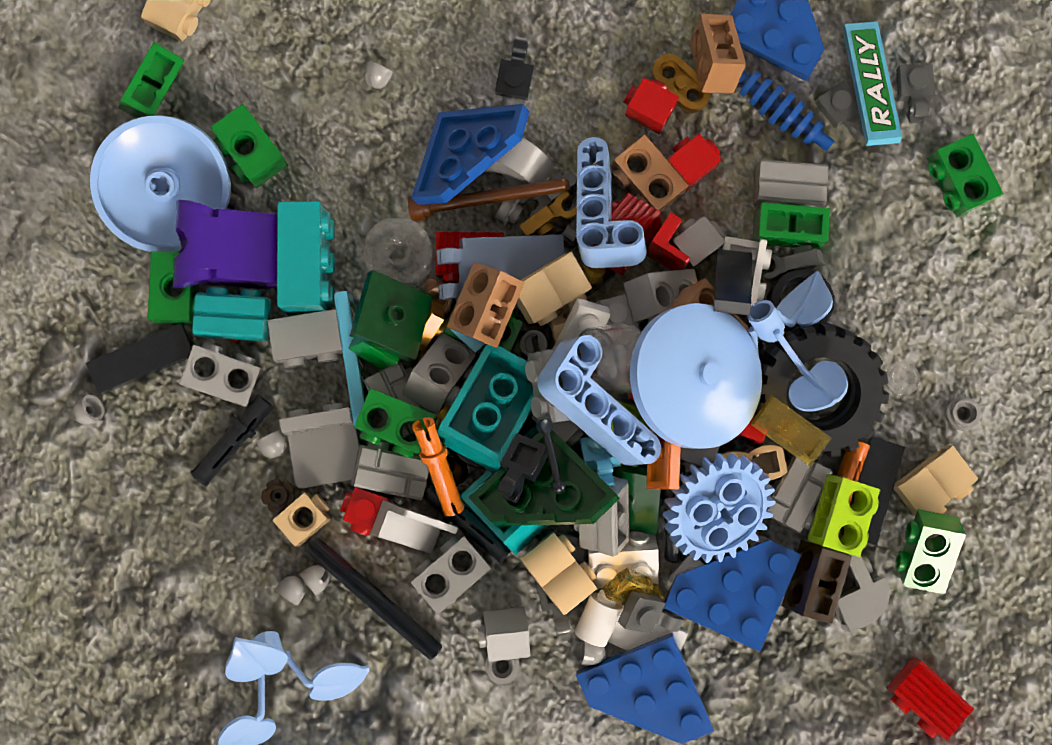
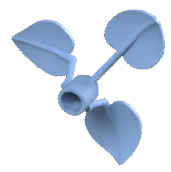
[747,271,848,412]
[217,631,369,745]

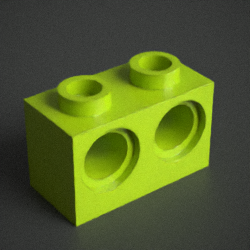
[807,474,880,557]

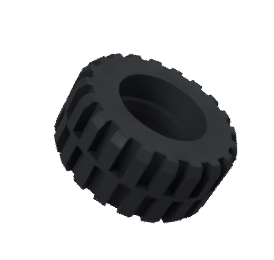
[754,322,889,459]

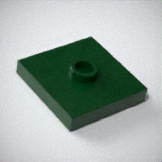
[349,270,433,362]
[595,464,662,535]

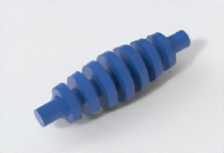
[738,70,835,152]

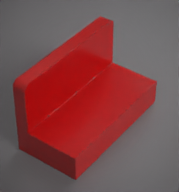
[646,212,691,271]

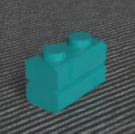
[192,287,271,342]

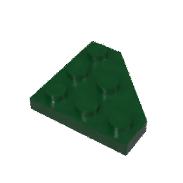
[469,430,620,526]

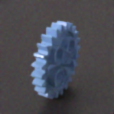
[663,453,776,563]

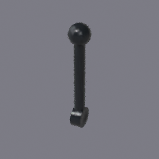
[537,418,566,494]

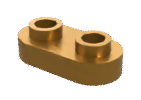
[652,54,711,113]

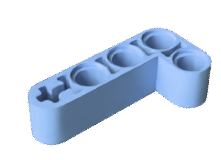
[576,137,646,268]
[537,335,661,466]

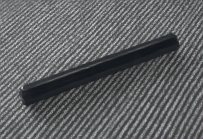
[304,536,442,660]

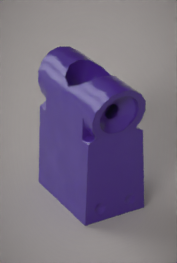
[173,200,278,290]

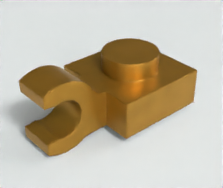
[520,192,577,236]
[418,300,446,363]

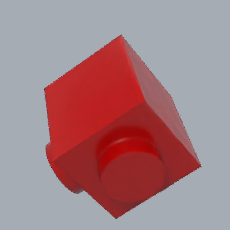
[623,78,679,135]
[667,133,721,192]
[341,487,392,536]

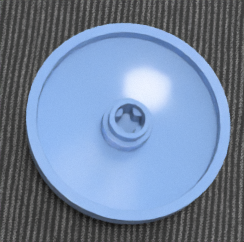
[90,115,231,252]
[630,303,762,449]

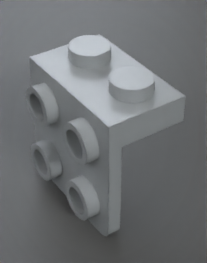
[279,403,359,488]

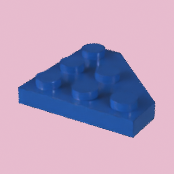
[730,0,824,82]
[411,104,529,205]
[664,540,801,652]
[576,633,714,744]

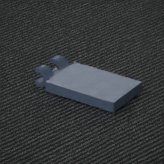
[436,235,564,306]

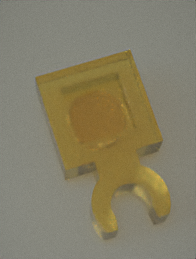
[602,567,665,606]

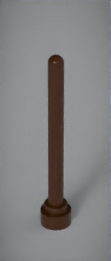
[408,178,570,223]

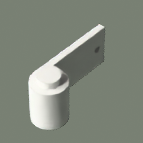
[575,590,688,651]

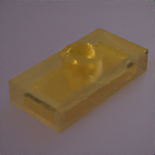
[750,395,832,467]

